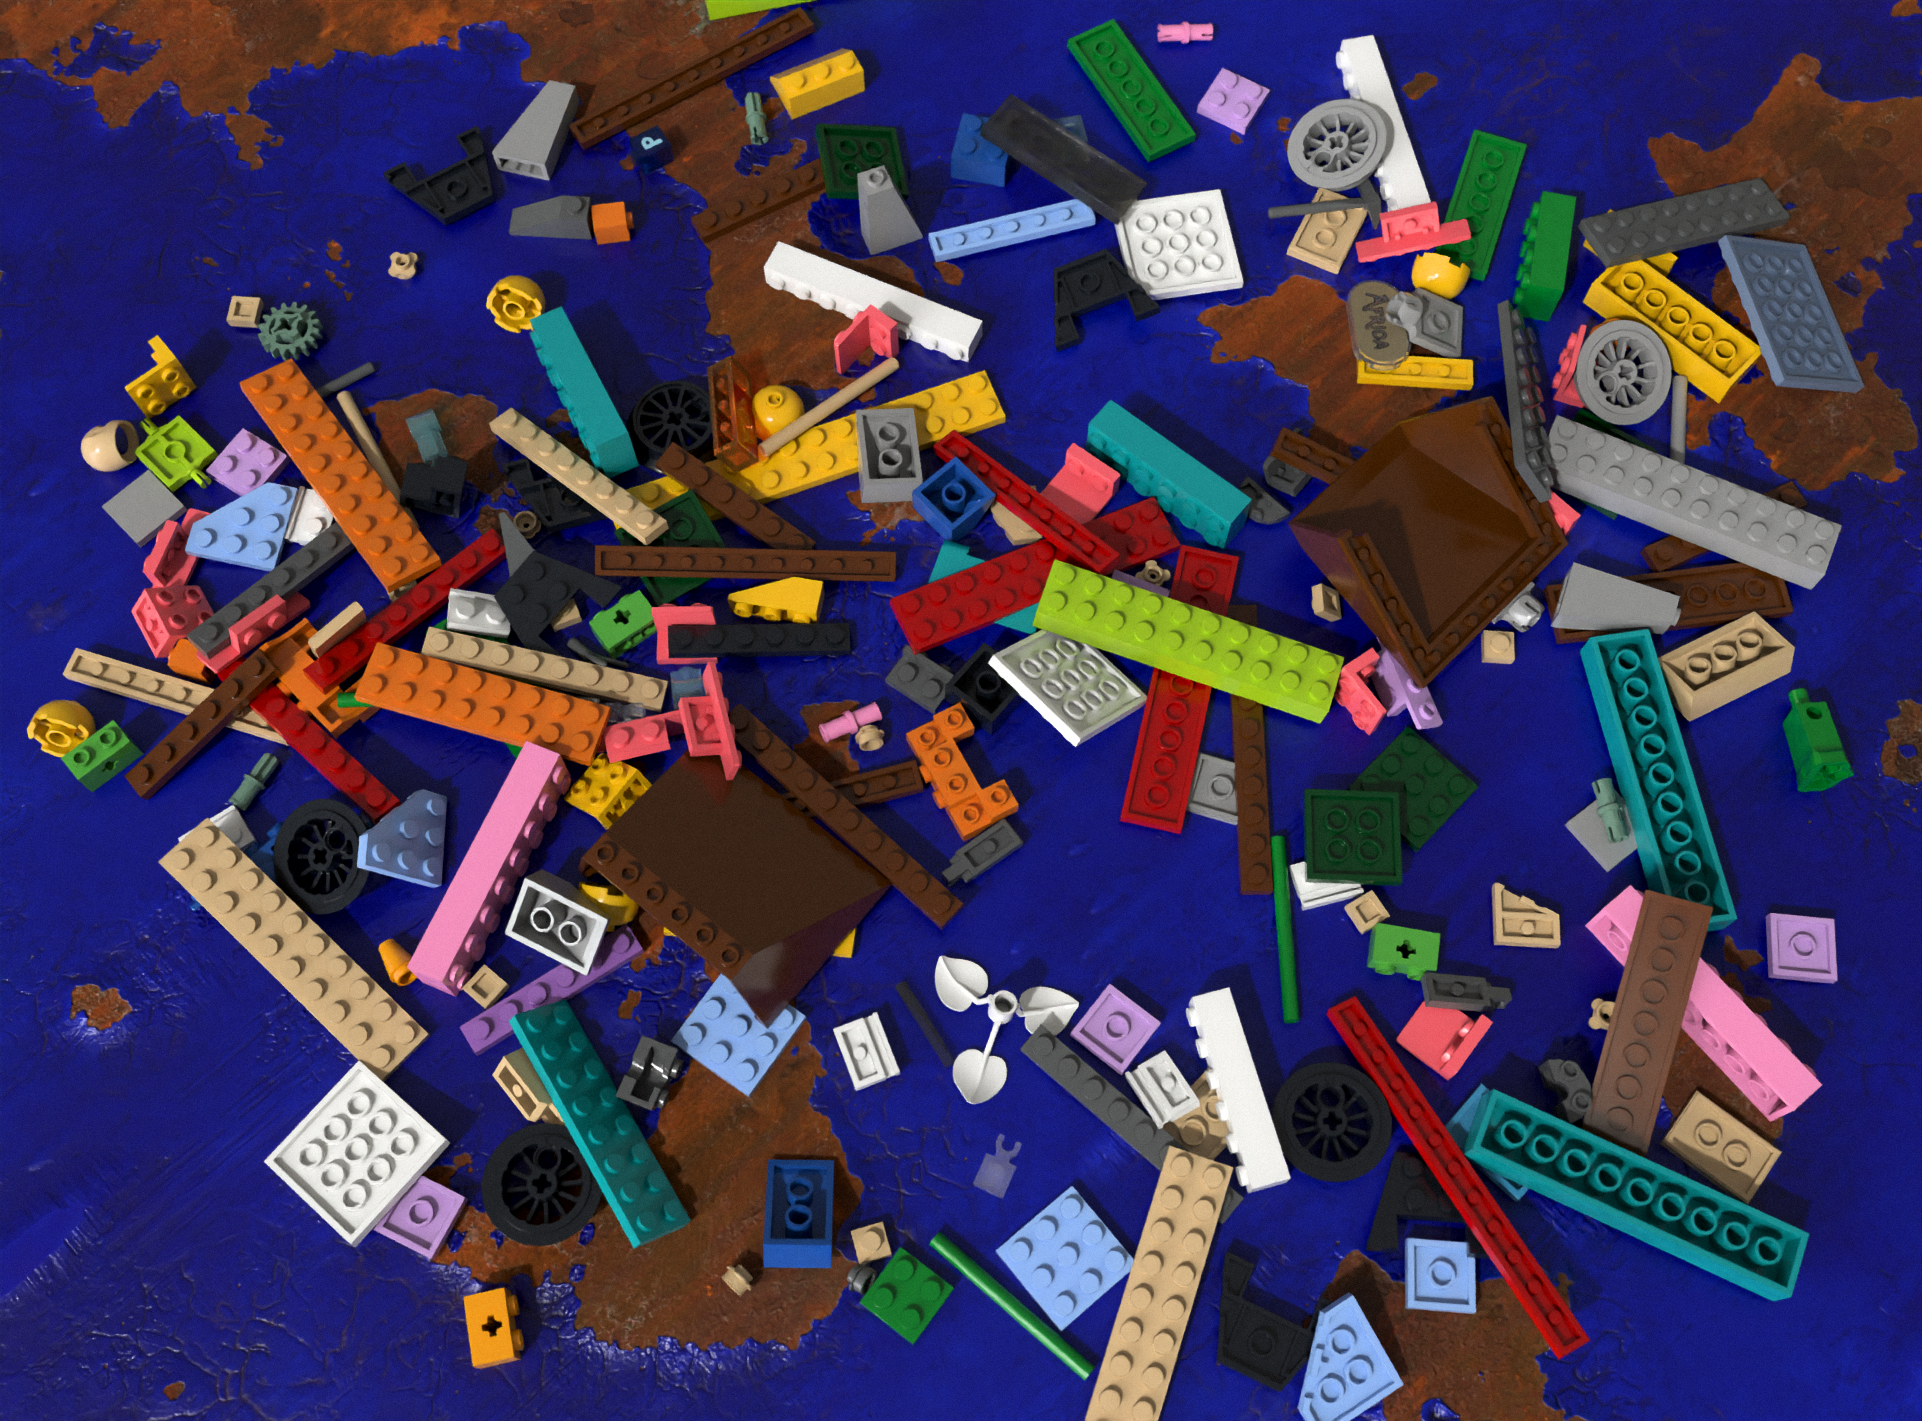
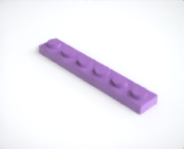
[460,924,644,1056]

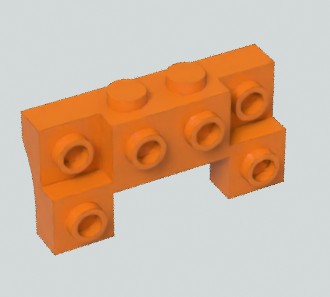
[259,618,381,739]
[906,703,1019,842]

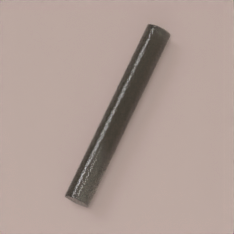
[895,981,955,1068]

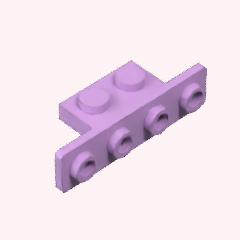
[1370,638,1443,730]

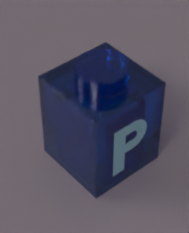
[628,125,674,175]

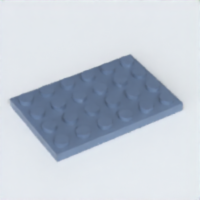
[1718,235,1865,393]

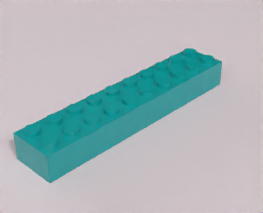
[1580,629,1737,932]
[1462,1089,1809,1302]

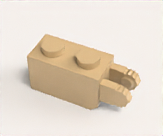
[492,1047,566,1126]

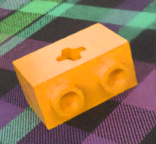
[463,1288,524,1369]

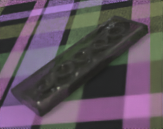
[980,94,1148,225]

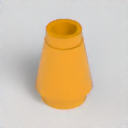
[378,939,417,986]

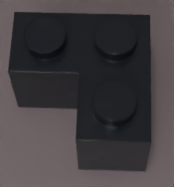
[400,456,468,518]

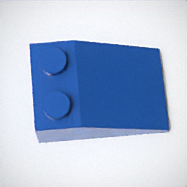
[763,1160,834,1268]

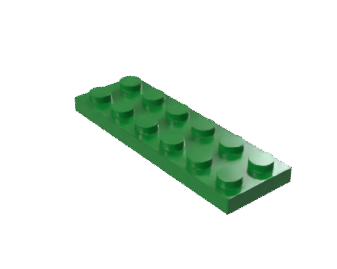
[1067,19,1196,162]
[1434,129,1527,281]

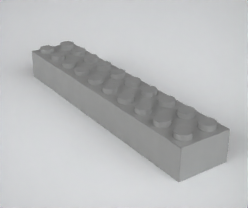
[1545,415,1842,590]

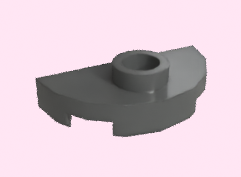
[1240,476,1290,524]

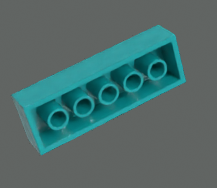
[529,306,639,478]
[1085,399,1252,550]

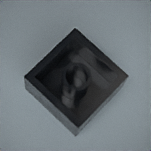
[945,643,1024,735]

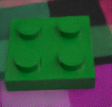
[860,1247,954,1345]

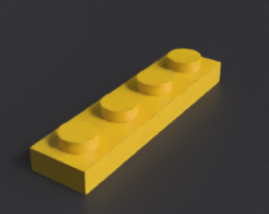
[1357,353,1473,390]

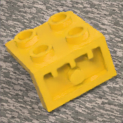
[125,335,197,419]
[564,753,652,830]

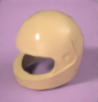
[81,420,140,472]

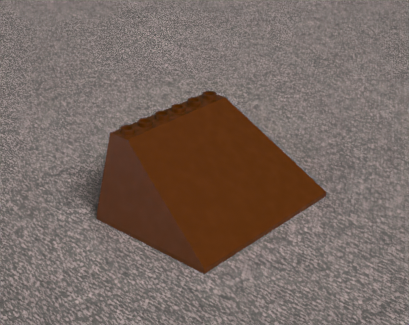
[1288,396,1568,688]
[577,749,892,1029]

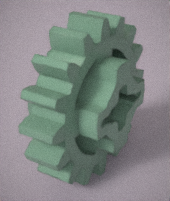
[258,302,323,361]

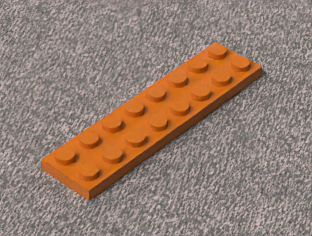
[354,642,612,767]

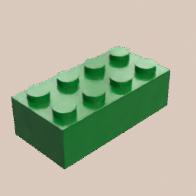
[1512,191,1576,322]

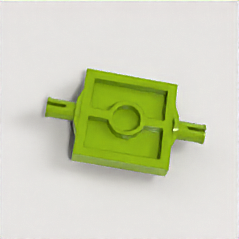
[133,415,218,493]

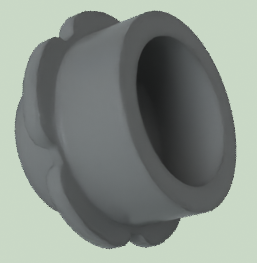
[847,1261,877,1295]

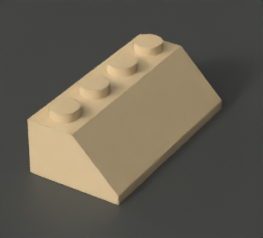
[1658,611,1795,722]

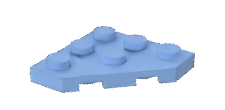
[185,482,298,572]
[357,789,447,888]
[1298,1293,1404,1421]

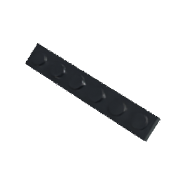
[668,623,851,658]

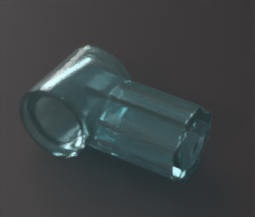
[405,408,449,467]

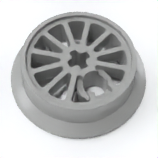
[1287,99,1387,191]
[1573,320,1672,425]

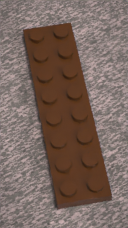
[1543,563,1794,645]
[1581,889,1713,1158]

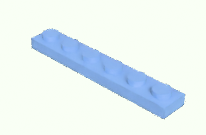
[928,196,1096,262]

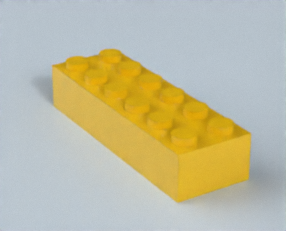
[1583,260,1762,404]

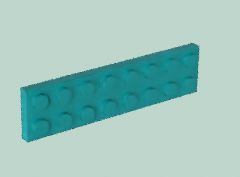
[509,999,691,1249]

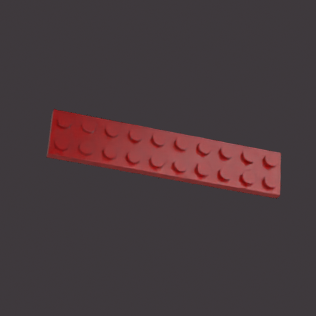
[889,497,1181,655]
[1120,545,1239,834]

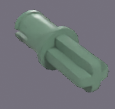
[745,92,768,145]
[228,753,280,811]

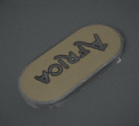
[1346,280,1411,371]

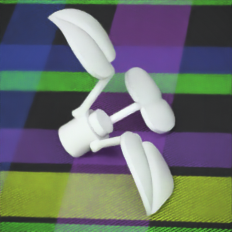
[935,955,1079,1104]

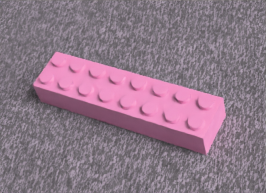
[407,741,571,997]
[1585,885,1822,1122]

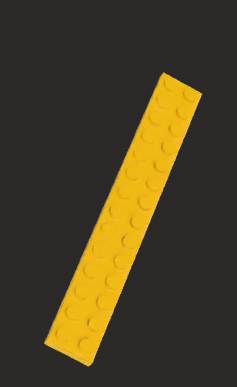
[613,370,1006,530]

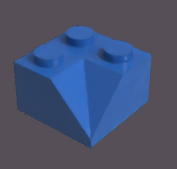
[951,113,1015,187]
[912,456,996,543]

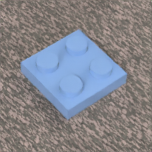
[1405,1238,1476,1314]

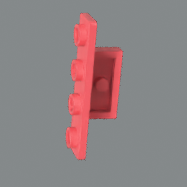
[1355,201,1471,263]
[143,508,211,588]
[196,592,311,673]
[678,661,742,780]
[597,709,685,763]

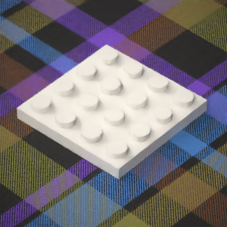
[1111,189,1244,300]
[988,629,1147,747]
[264,1061,450,1248]

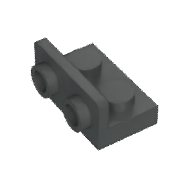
[885,645,954,715]

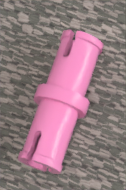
[1157,21,1213,44]
[819,702,882,743]

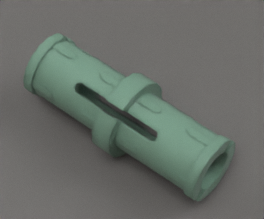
[1592,778,1629,843]

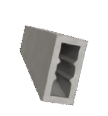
[493,80,580,181]
[857,165,923,256]
[1551,562,1681,634]

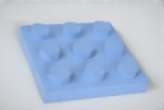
[671,974,807,1098]
[996,1186,1134,1332]

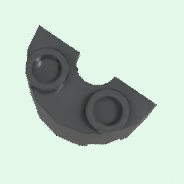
[616,1035,684,1111]
[1538,1059,1592,1124]

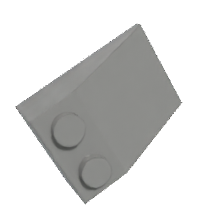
[856,408,923,503]
[504,869,611,976]

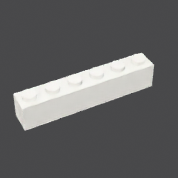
[1186,987,1291,1193]

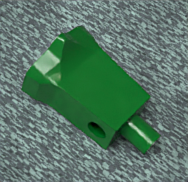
[1782,688,1855,792]

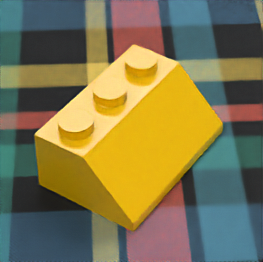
[770,49,865,119]

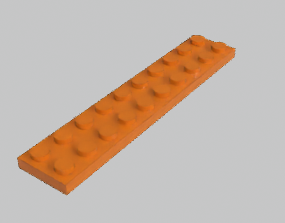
[239,358,442,593]

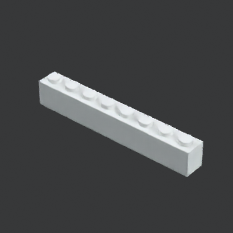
[1336,35,1431,212]
[764,241,983,362]

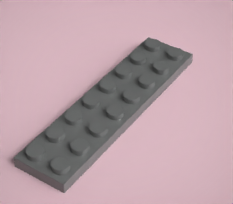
[1578,178,1790,268]
[1497,300,1554,503]

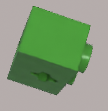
[589,590,657,659]
[61,720,143,792]
[1367,922,1441,981]

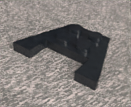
[383,126,495,226]
[1054,249,1160,352]
[502,458,612,533]
[494,551,623,657]
[1365,1152,1490,1259]
[1216,1252,1333,1393]

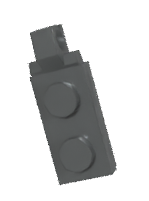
[941,818,1024,888]
[1421,972,1512,1012]

